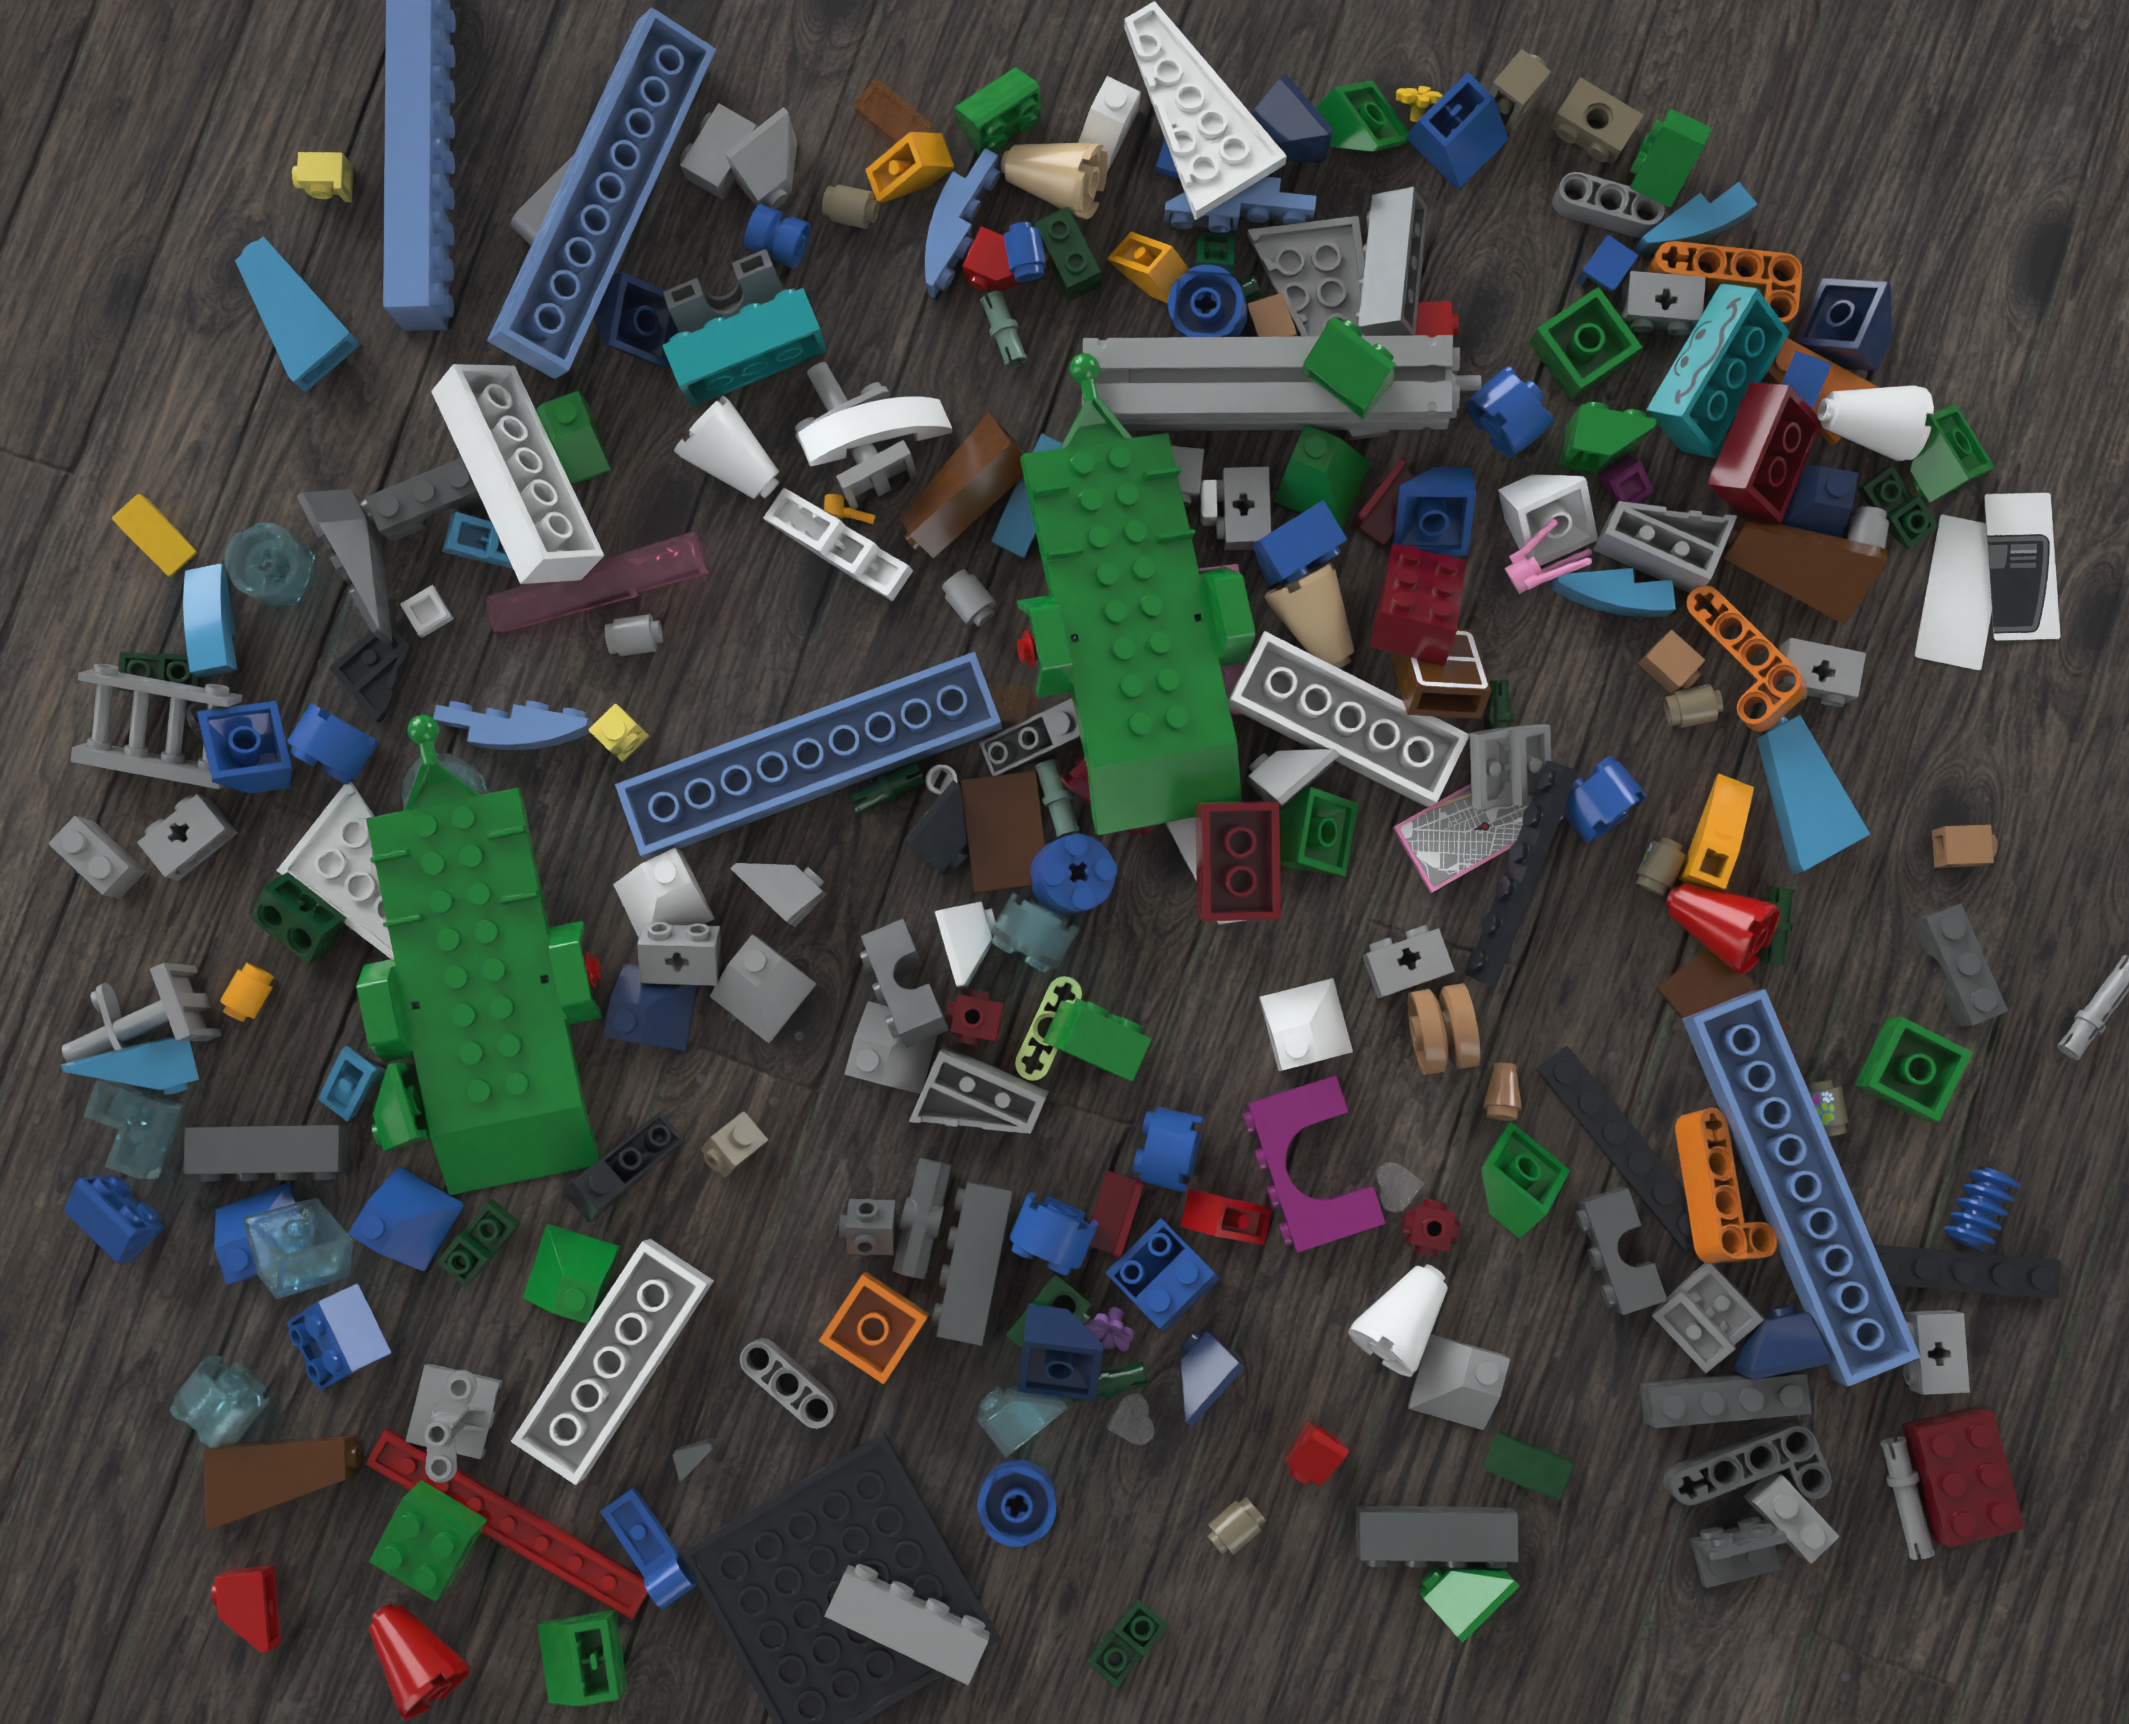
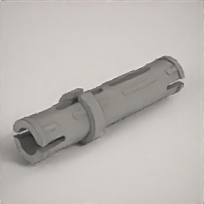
[2057,955,2129,1060]
[1880,1437,1935,1560]

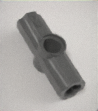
[892,1157,952,1279]

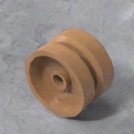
[1407,983,1481,1075]

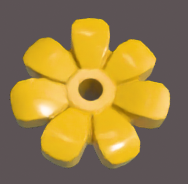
[1396,86,1443,122]

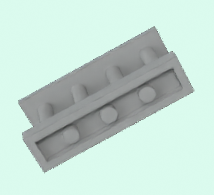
[71,664,243,789]

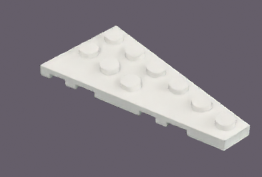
[1124,1,1287,220]
[276,782,394,959]

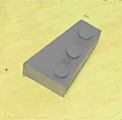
[1593,501,1737,593]
[909,1045,1049,1134]

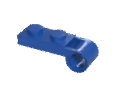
[600,1487,697,1609]

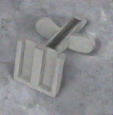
[795,362,918,509]
[62,963,222,1063]
[405,1363,503,1483]

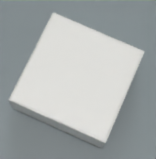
[1200,480,1217,526]
[400,585,454,638]

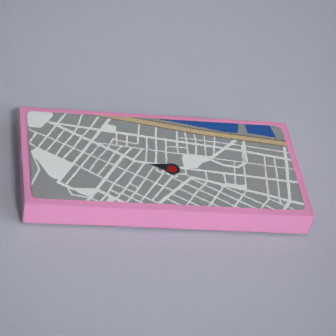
[1393,783,1563,893]

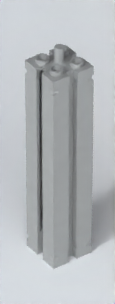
[1082,335,1481,431]

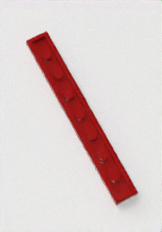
[365,1428,648,1620]

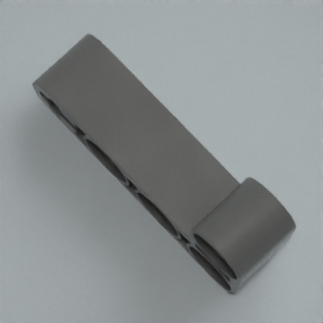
[1663,1421,1832,1506]

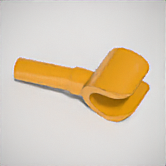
[824,494,875,524]

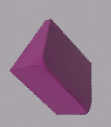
[1598,456,1655,504]

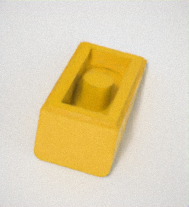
[112,494,198,578]

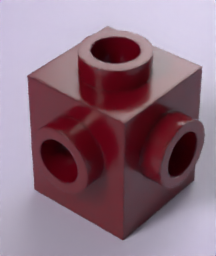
[945,989,1004,1046]
[1401,1198,1460,1257]

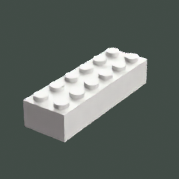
[431,364,604,584]
[1228,631,1470,807]
[511,1239,714,1485]

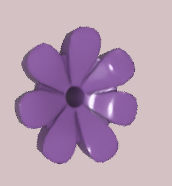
[1084,1307,1134,1351]

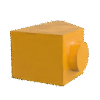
[865,132,954,203]
[1107,232,1190,303]

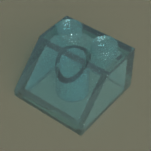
[244,1197,353,1299]
[976,1385,1069,1458]

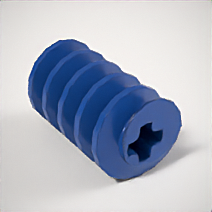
[1943,1166,2021,1253]

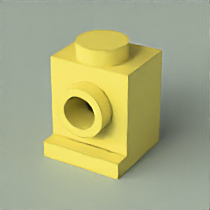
[292,152,353,202]
[588,703,650,762]

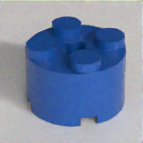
[1168,265,1247,337]
[1465,366,1555,458]
[287,703,379,785]
[1562,756,1648,844]
[1030,833,1117,914]
[1133,1106,1204,1193]
[1009,1193,1099,1275]
[977,1460,1057,1547]

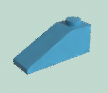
[61,1035,199,1095]

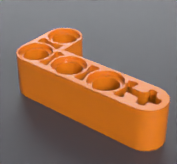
[1648,241,1802,326]
[1686,586,1807,732]
[1675,1107,1777,1264]

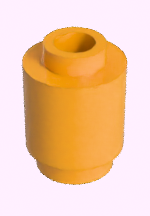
[220,962,274,1022]

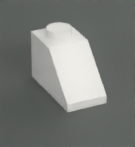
[1078,76,1140,172]

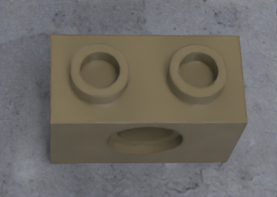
[1489,49,1551,135]
[1550,77,1644,166]

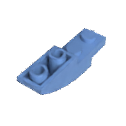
[925,148,1001,299]
[1164,177,1316,233]
[433,701,594,750]

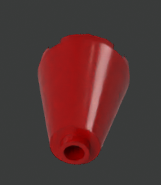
[1666,882,1780,975]
[368,1603,471,1720]

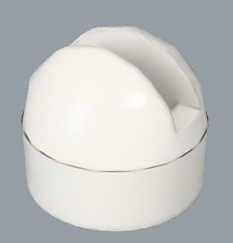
[926,765,957,795]

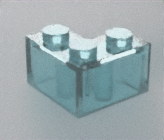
[83,1080,186,1180]

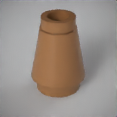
[1483,1063,1522,1121]

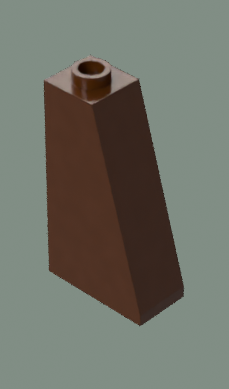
[900,413,1024,558]
[1724,516,1888,625]
[204,1435,362,1529]

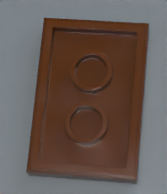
[961,771,1045,893]
[1656,947,1792,1035]

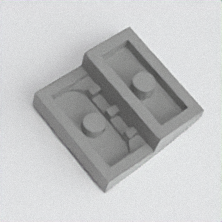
[1470,724,1551,810]
[1652,1263,1764,1373]

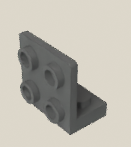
[1690,1517,1788,1588]

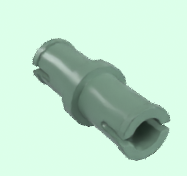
[980,291,1028,369]
[1035,759,1080,838]

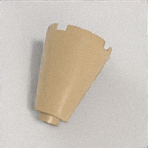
[1001,142,1108,220]
[1264,561,1355,668]

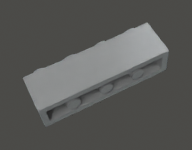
[824,1564,990,1685]

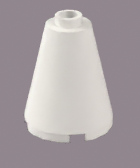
[1817,385,1934,461]
[674,396,780,499]
[1348,1264,1448,1377]

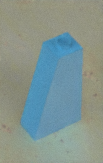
[235,236,361,392]
[1757,715,1870,875]

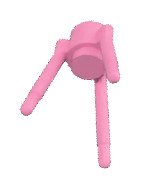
[1505,519,1592,594]

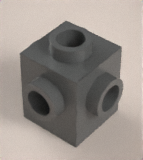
[839,1199,896,1255]

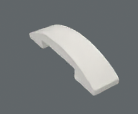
[798,397,952,467]

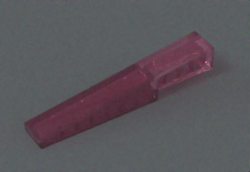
[485,531,710,634]

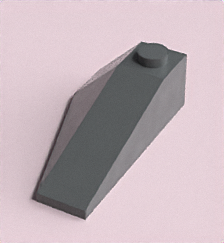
[297,489,393,646]

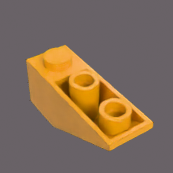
[1678,774,1754,890]

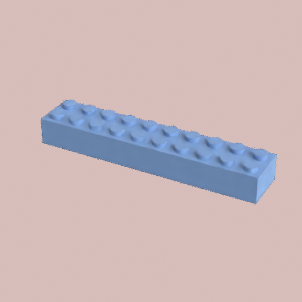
[383,0,456,331]
[487,7,716,379]
[615,652,1002,860]
[1682,989,1921,1387]

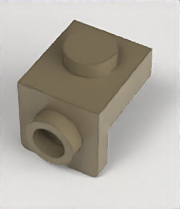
[701,1111,768,1178]

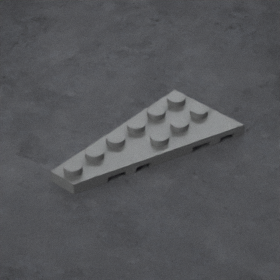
[1247,216,1389,440]

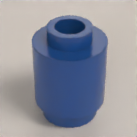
[1003,222,1046,282]

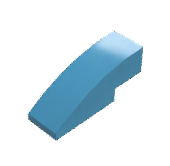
[1634,182,1758,255]
[991,434,1062,559]
[442,512,513,569]
[183,563,238,678]
[1550,568,1676,618]

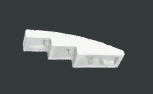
[763,488,913,602]

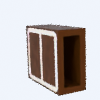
[1390,628,1492,719]

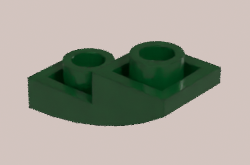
[1857,465,1939,549]
[117,652,198,692]
[437,1199,521,1288]
[1482,1430,1575,1500]
[1085,1599,1168,1688]

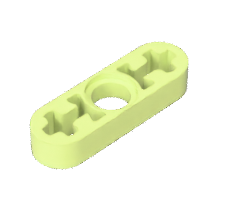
[1015,976,1082,1081]

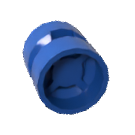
[743,203,811,269]

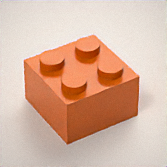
[819,1271,930,1384]

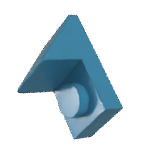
[318,1046,385,1122]

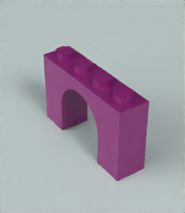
[1242,1075,1386,1253]

